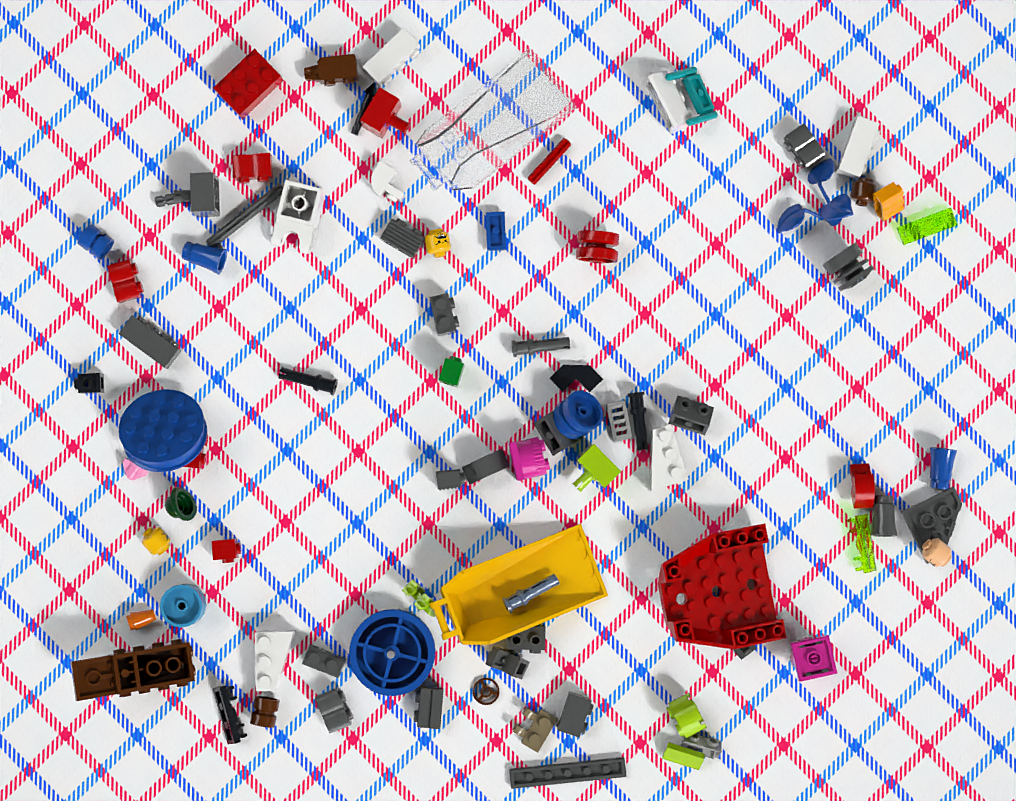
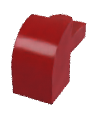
[849,463,875,509]

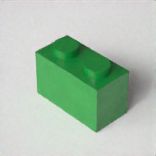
[439,356,465,388]

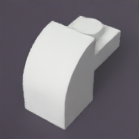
[371,160,405,203]

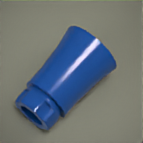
[181,242,227,275]
[930,447,957,489]

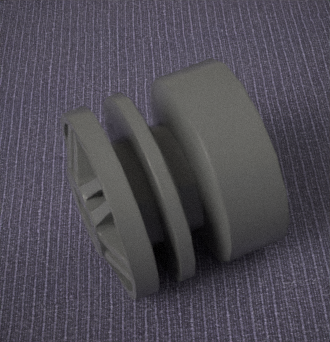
[822,242,874,292]

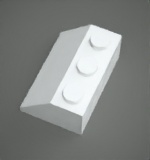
[645,70,693,135]

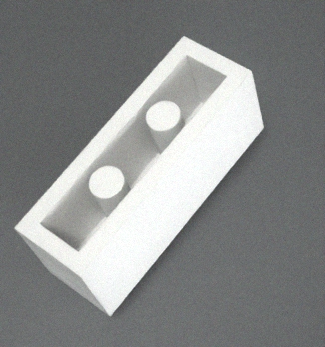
[363,28,420,87]
[836,116,880,180]

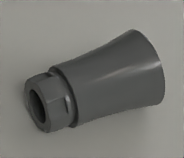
[870,495,897,537]

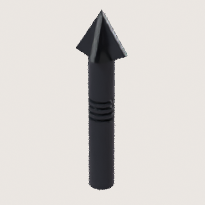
[351,82,376,136]

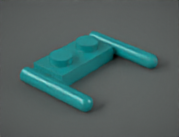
[665,66,718,126]

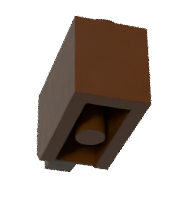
[304,54,359,87]

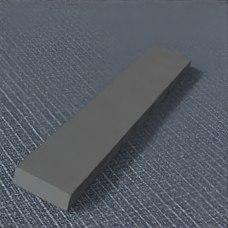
[509,757,626,789]

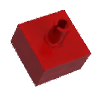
[360,87,410,139]

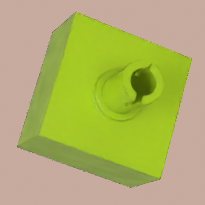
[572,444,622,492]

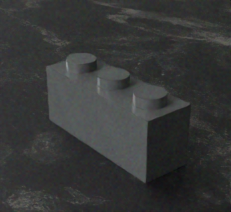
[119,315,181,369]

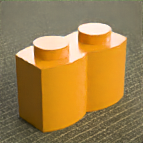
[873,182,905,222]

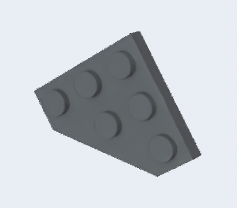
[901,487,962,564]

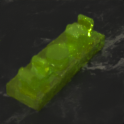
[897,208,958,246]
[847,514,877,573]

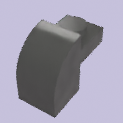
[462,449,510,484]
[485,646,530,679]

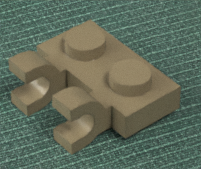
[512,707,558,753]

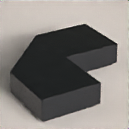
[549,365,603,393]

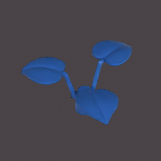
[777,158,853,234]

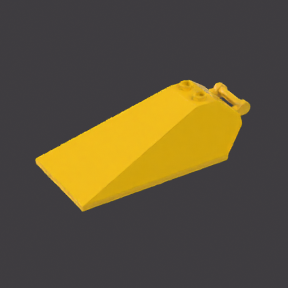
[429,524,608,645]

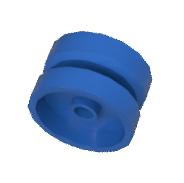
[553,390,603,440]

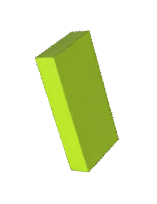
[662,742,705,770]

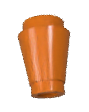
[126,609,156,631]

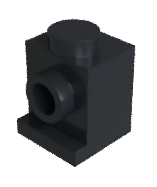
[74,373,104,394]

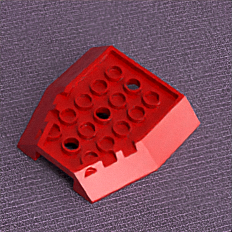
[658,523,787,649]

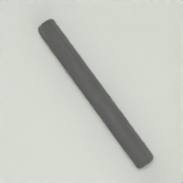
[206,184,283,247]

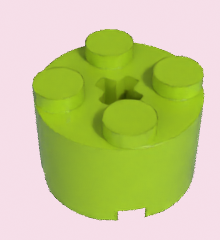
[666,693,707,738]

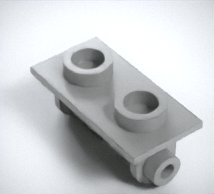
[681,733,722,759]

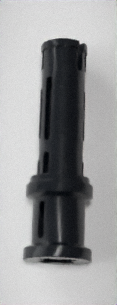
[278,367,338,396]
[627,392,649,450]

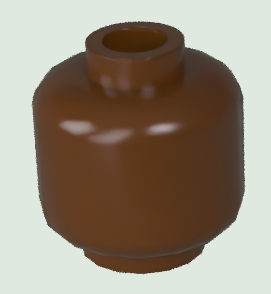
[850,177,877,207]

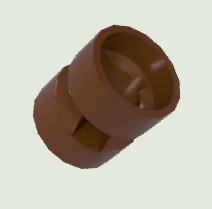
[250,696,280,728]

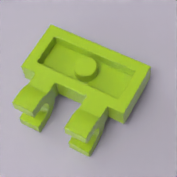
[402,579,436,617]

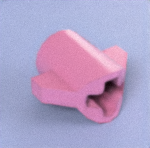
[122,458,148,480]

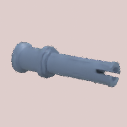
[502,573,560,614]

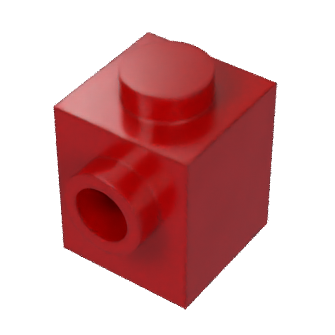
[211,539,241,563]

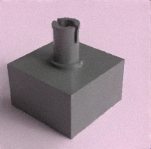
[173,172,220,217]

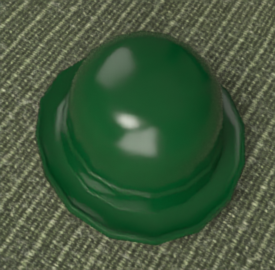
[165,487,197,521]

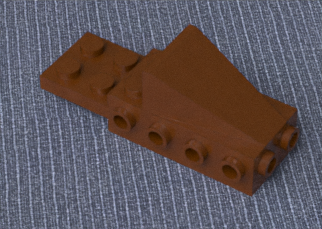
[70,639,196,701]

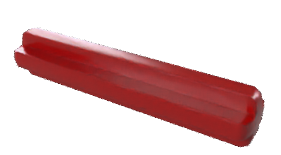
[528,138,571,185]

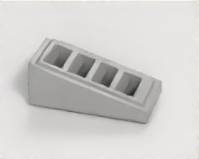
[606,400,633,442]

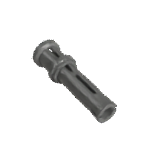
[512,337,570,357]

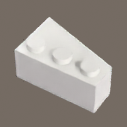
[650,424,689,491]
[255,630,296,691]

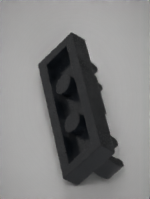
[212,685,247,744]

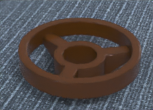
[473,678,499,705]

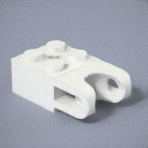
[271,180,326,254]

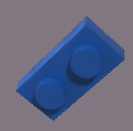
[486,211,506,251]

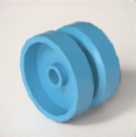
[160,584,207,628]

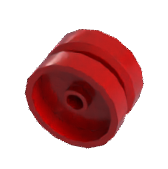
[576,230,619,263]

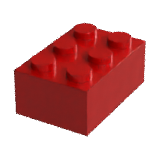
[213,48,284,120]

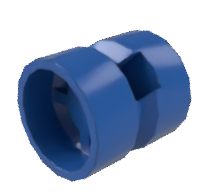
[77,224,114,260]

